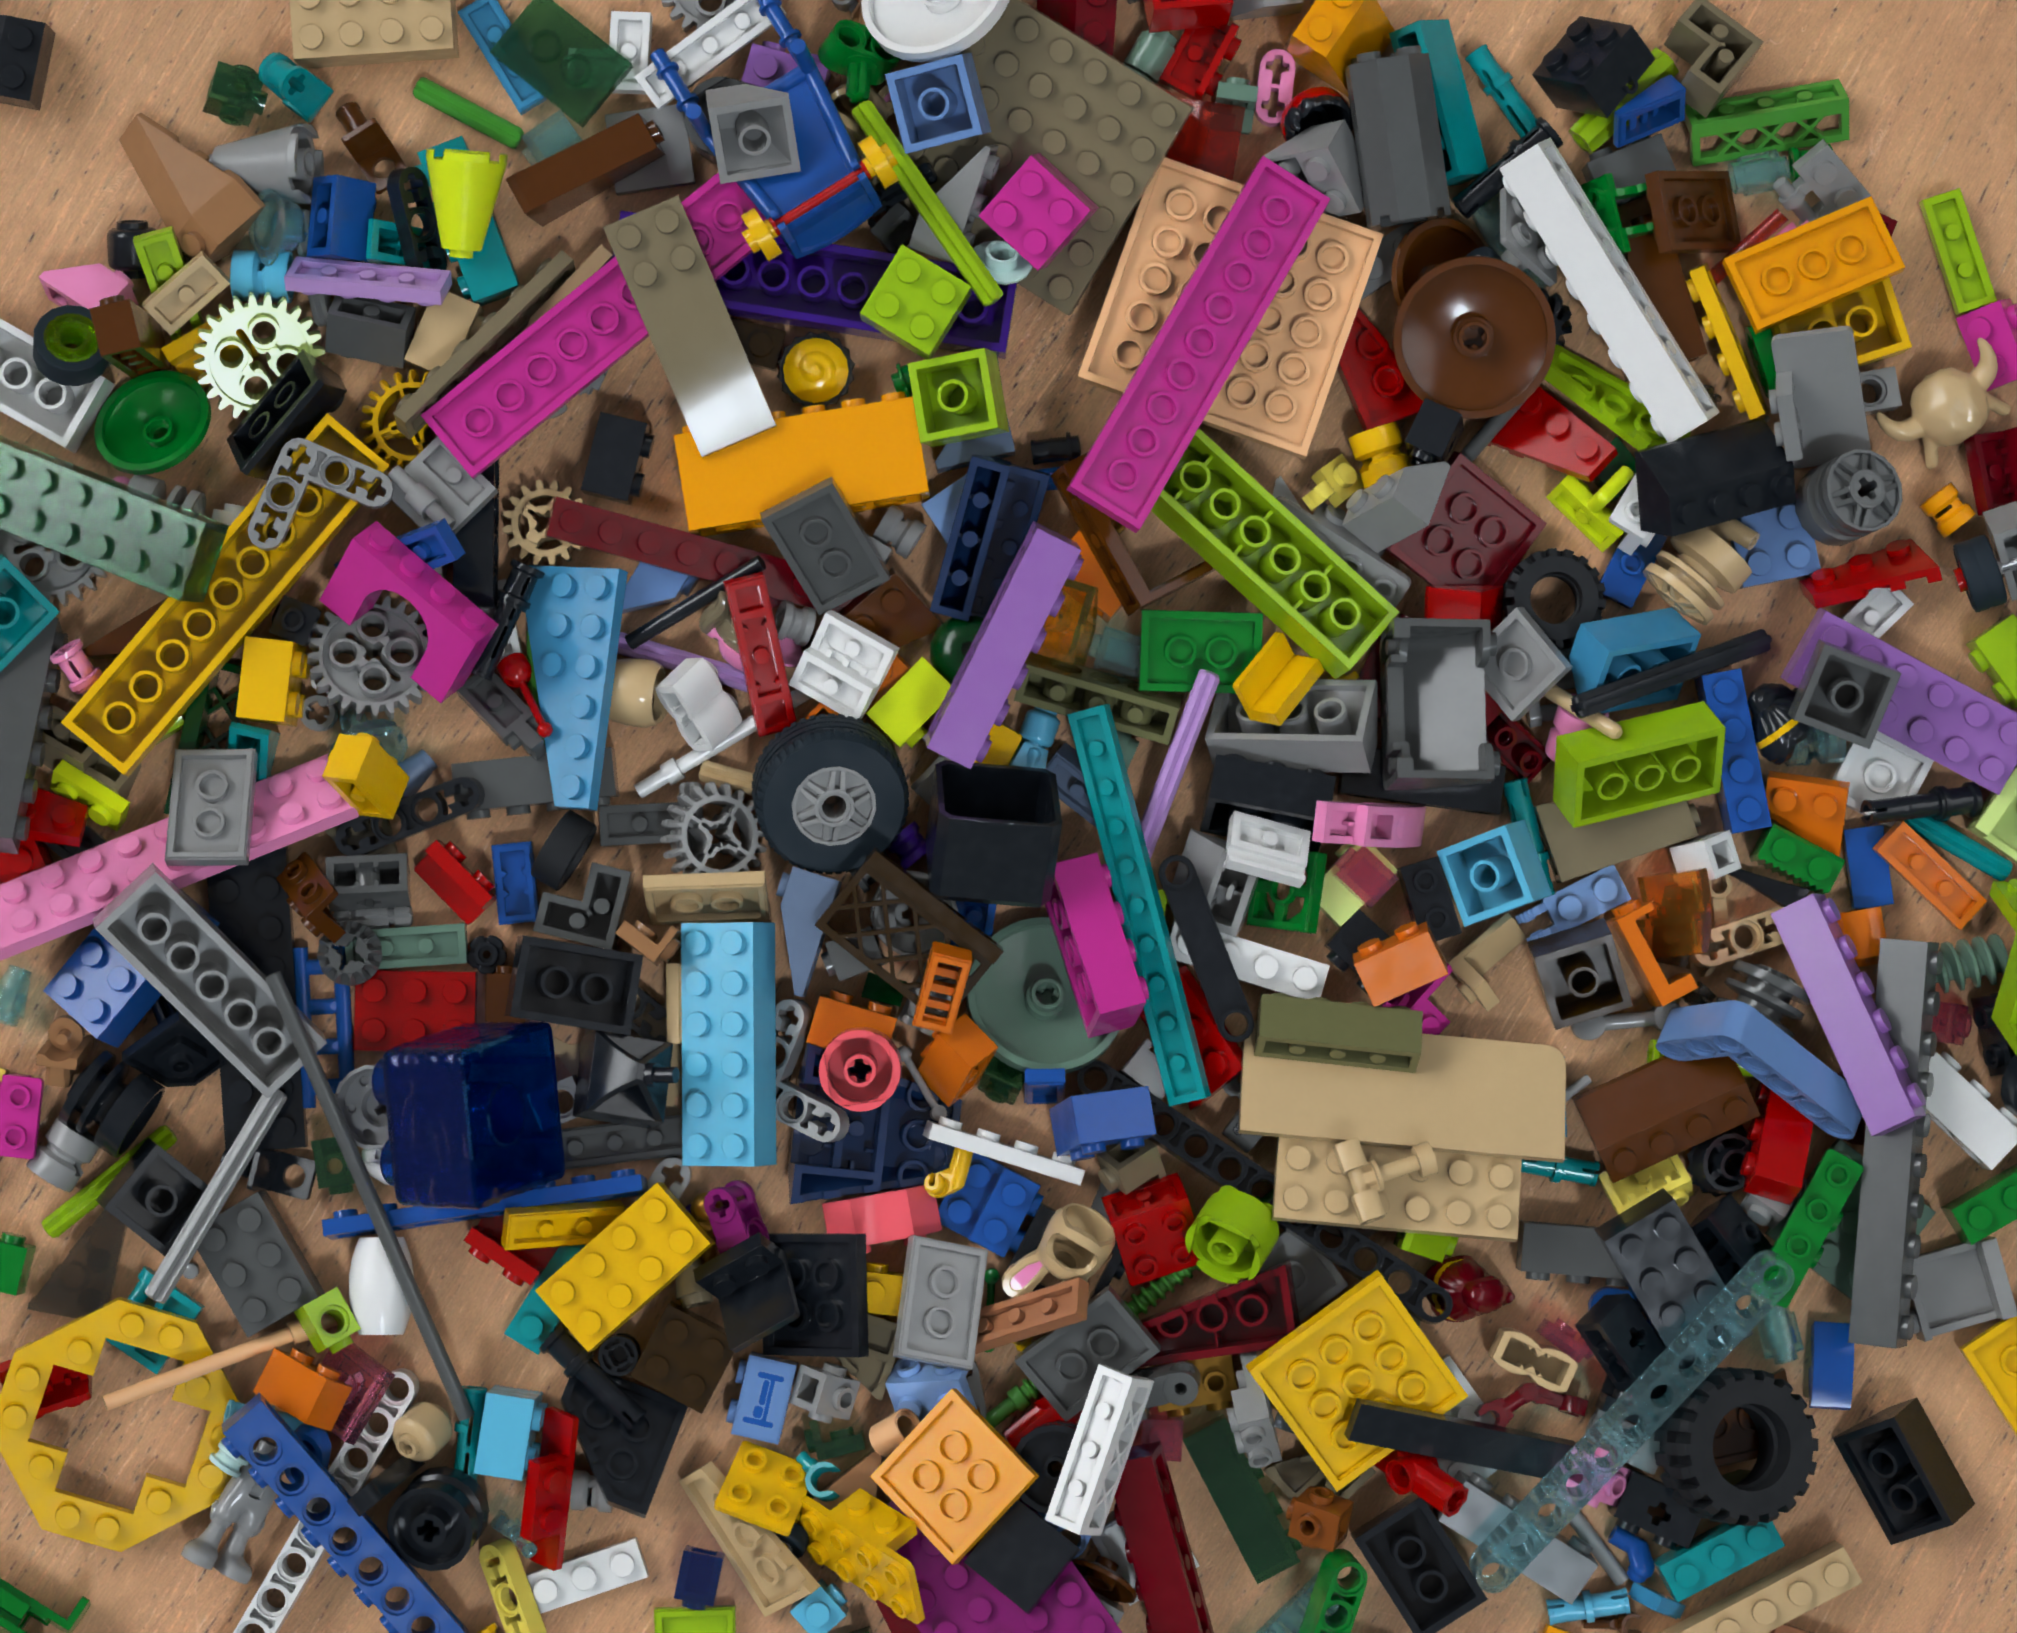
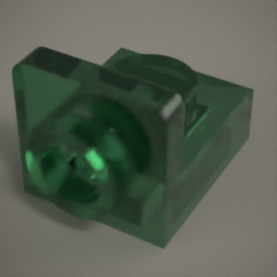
[977,1056,1025,1105]
[804,1419,867,1461]

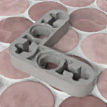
[247,438,394,551]
[776,999,850,1142]

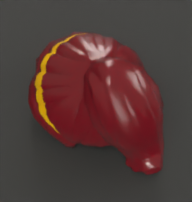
[1424,1255,1515,1322]

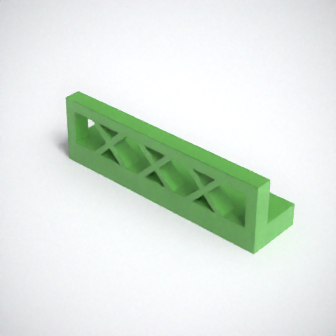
[1684,79,1850,167]

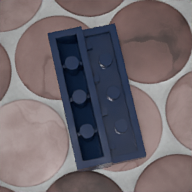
[929,454,1050,622]

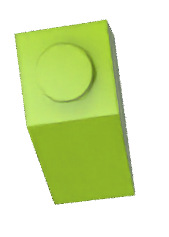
[1393,1232,1458,1263]

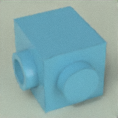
[790,1578,848,1633]

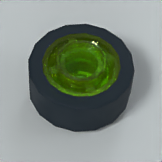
[33,305,109,386]

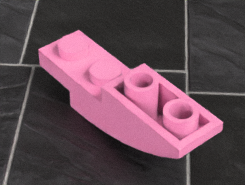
[1312,800,1426,848]

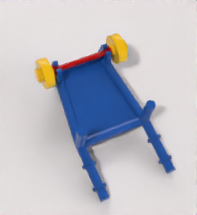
[650,0,899,262]

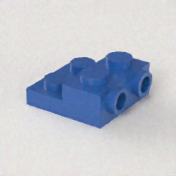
[938,1153,1044,1258]

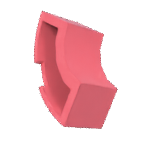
[822,1185,942,1253]

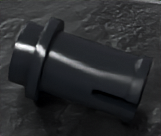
[1031,432,1081,465]

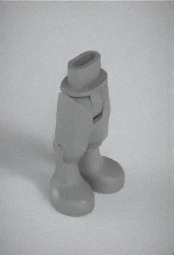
[181,1439,285,1584]

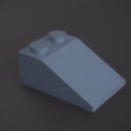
[776,866,842,997]

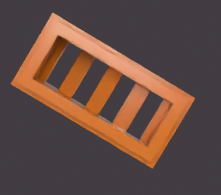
[912,941,972,1035]

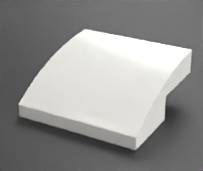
[789,610,900,720]

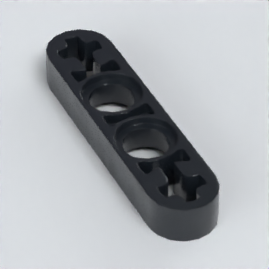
[335,777,485,856]

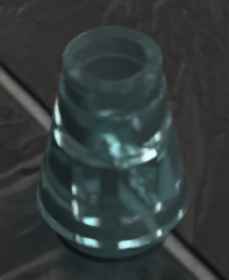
[0,965,32,1027]

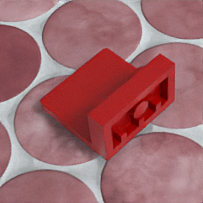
[1101,1172,1199,1286]

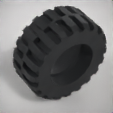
[1654,1367,1818,1526]

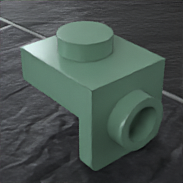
[1212,77,1258,135]

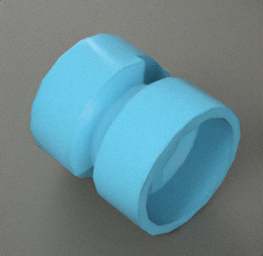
[230,249,294,303]

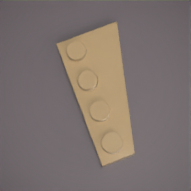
[679,1461,821,1617]

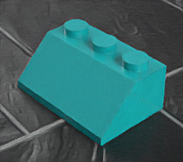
[0,554,60,672]

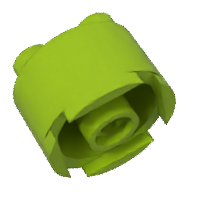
[1185,1185,1279,1284]

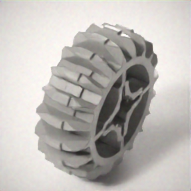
[659,782,767,874]

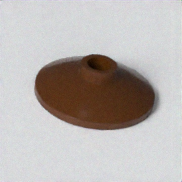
[1072,1556,1137,1603]

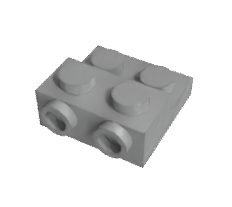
[1226,1351,1282,1468]

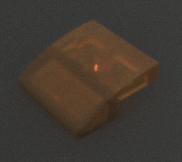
[1636,868,1712,958]

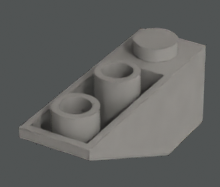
[908,144,1000,263]

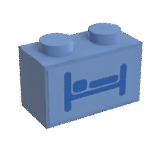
[726,1351,798,1445]

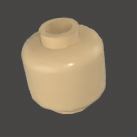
[392,1402,452,1462]

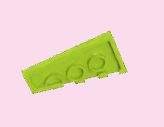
[1544,345,1691,451]

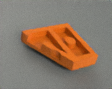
[1766,771,1850,857]

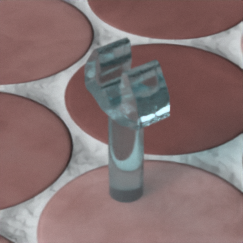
[490,1509,537,1558]

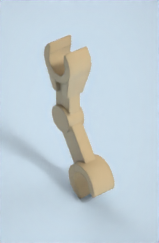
[1686,875,1732,977]

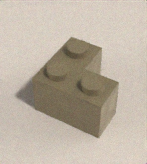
[1664,0,1763,118]

